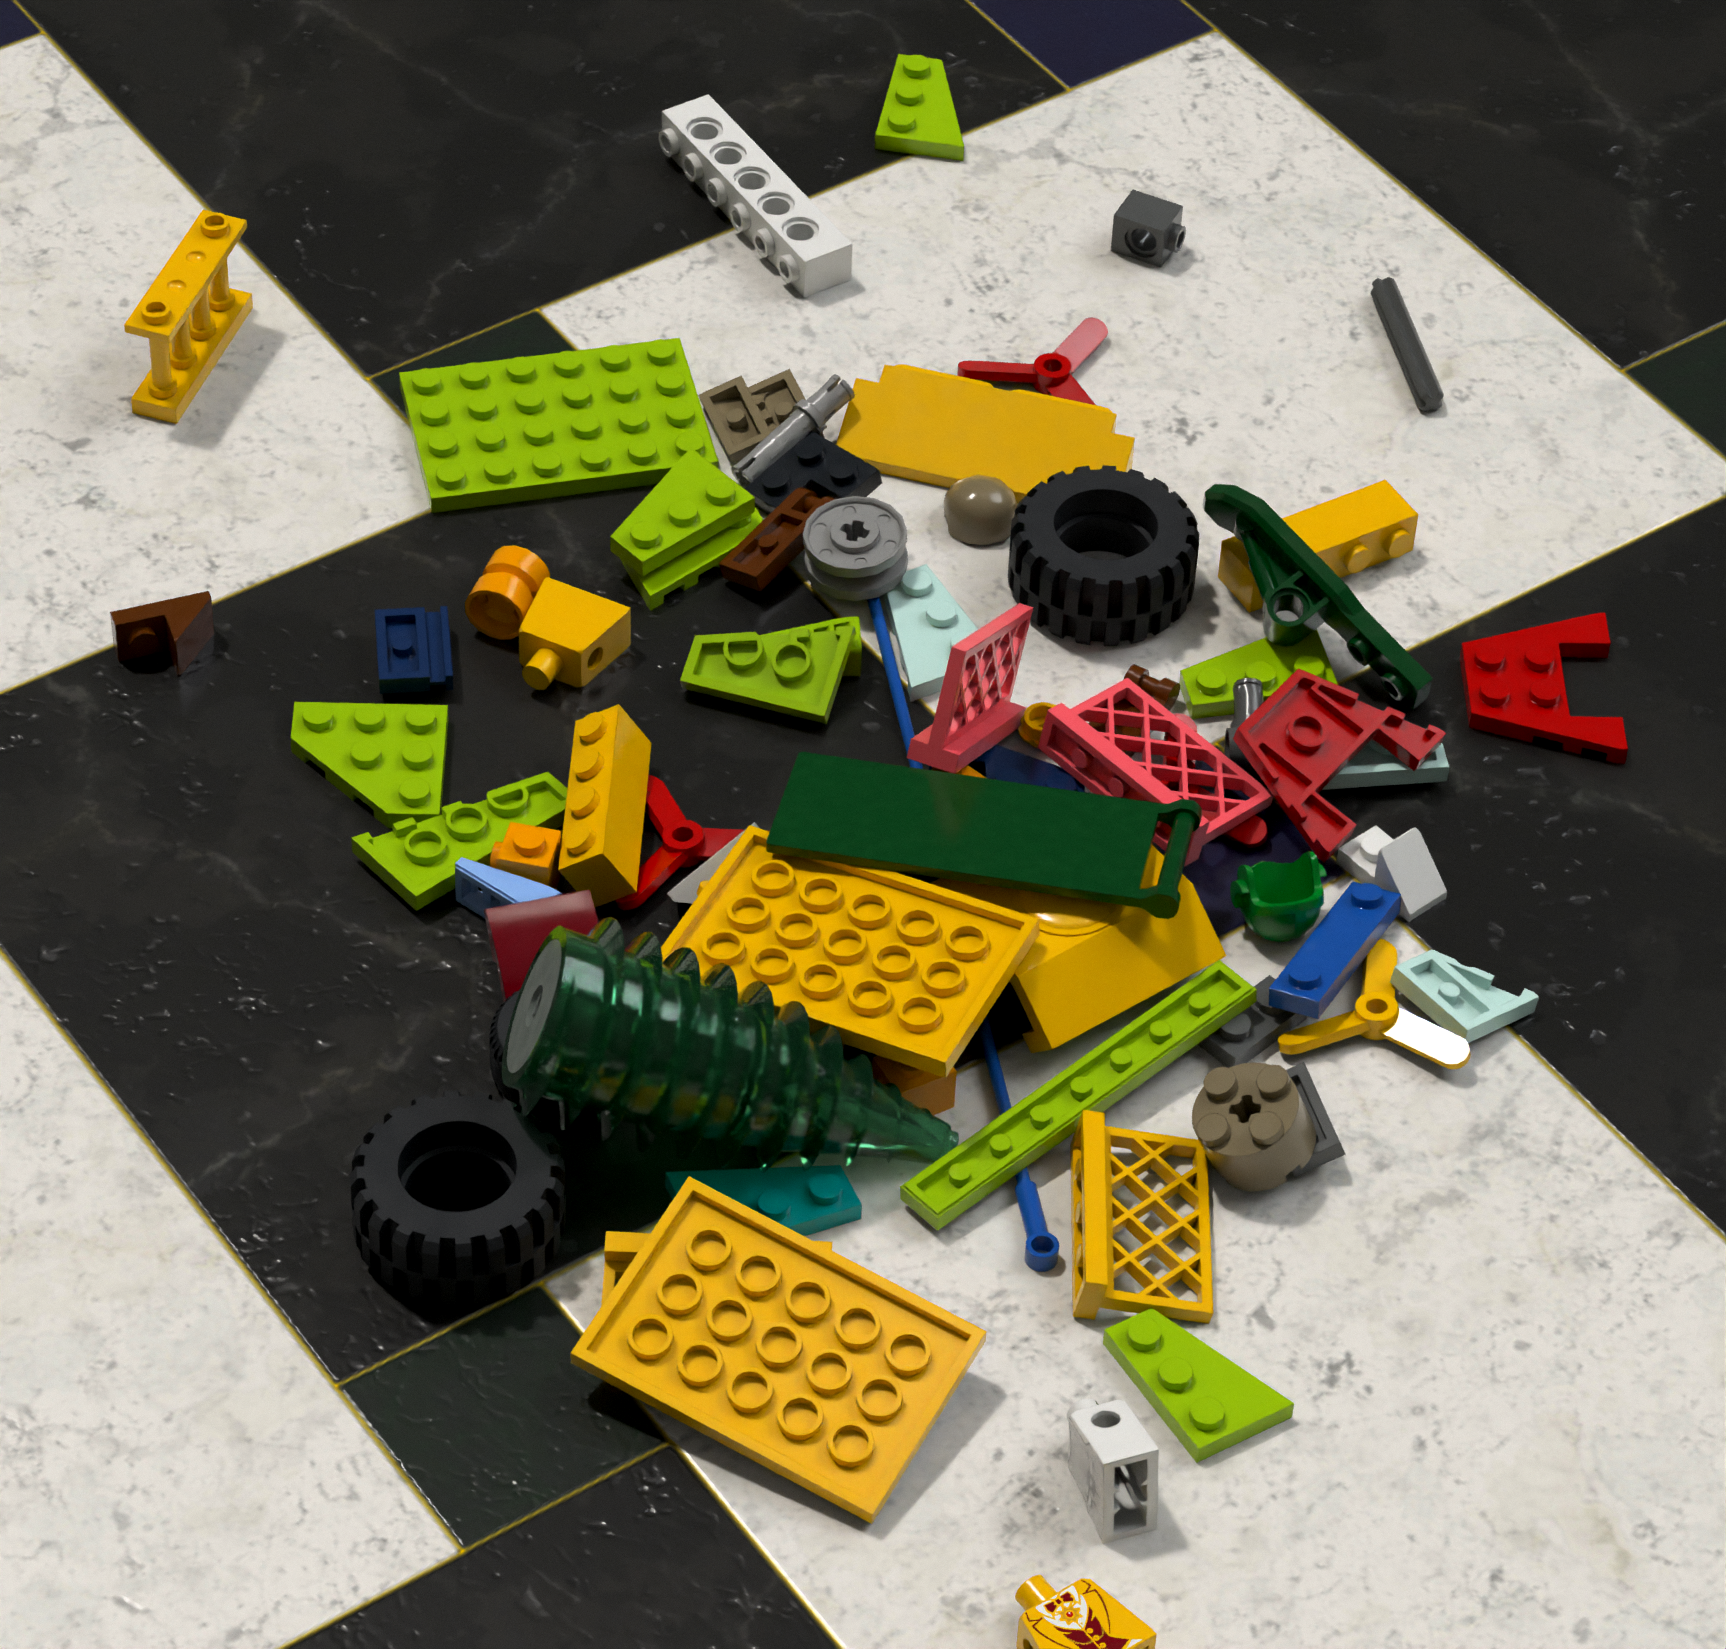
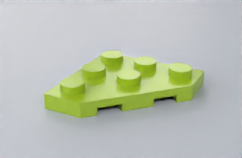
[291,702,448,828]

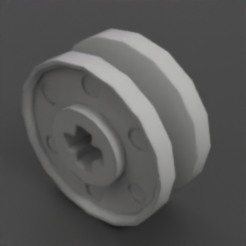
[803,496,908,601]

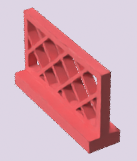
[907,603,1034,774]
[1038,678,1274,867]

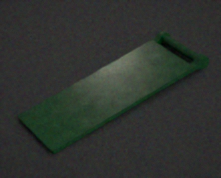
[766,752,1202,919]

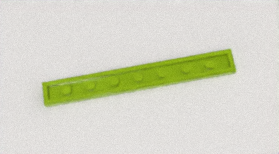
[900,960,1257,1231]

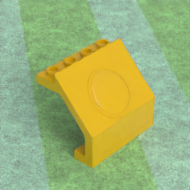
[930,845,1227,1053]

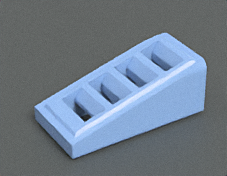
[455,857,562,918]

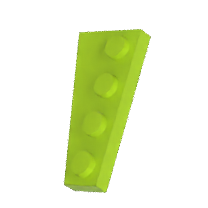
[351,772,568,911]

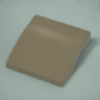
[698,369,825,462]

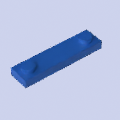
[1269,881,1401,1019]

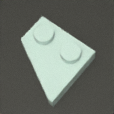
[1390,950,1539,1043]

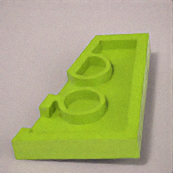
[875,54,964,161]
[610,447,755,577]
[619,507,763,611]
[1179,629,1338,719]
[1103,1308,1294,1463]

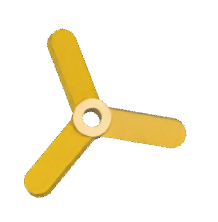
[1278,939,1471,1069]

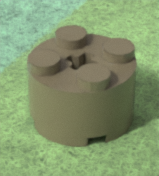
[1192,1062,1316,1191]

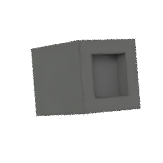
[1111,190,1186,267]

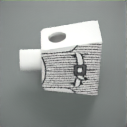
[1067,1399,1159,1544]

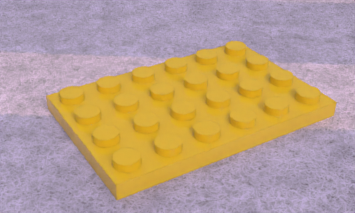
[650,825,1039,1078]
[570,1176,987,1524]

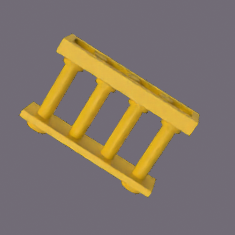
[124,210,253,424]

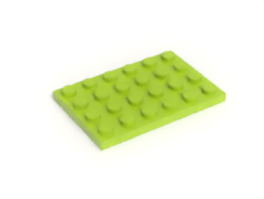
[399,338,718,513]

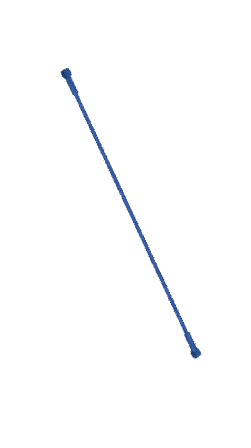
[867,597,1059,1272]

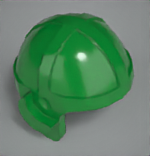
[1230,851,1327,942]

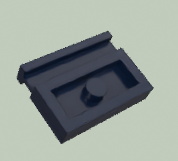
[375,606,453,694]

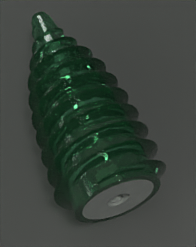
[502,917,959,1172]

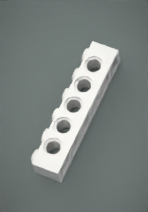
[659,94,853,298]

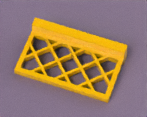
[1070,1110,1213,1324]

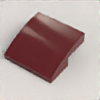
[484,889,614,1002]

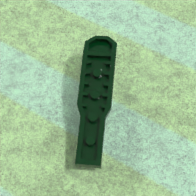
[1203,484,1433,710]

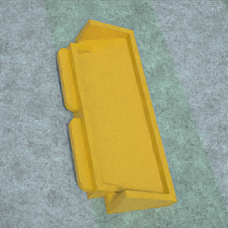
[836,364,1135,503]

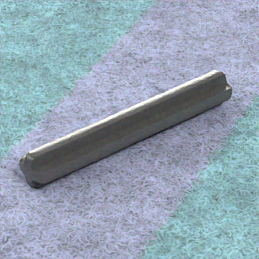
[1370,277,1444,412]

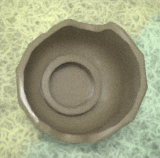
[943,474,1017,545]

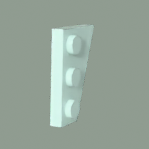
[883,564,978,702]

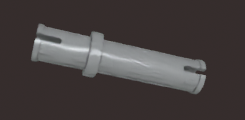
[731,374,855,487]

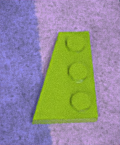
[680,626,856,724]

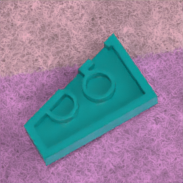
[665,1165,862,1236]

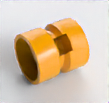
[465,545,550,640]

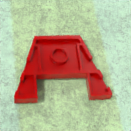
[1460,613,1628,764]
[1233,668,1446,863]

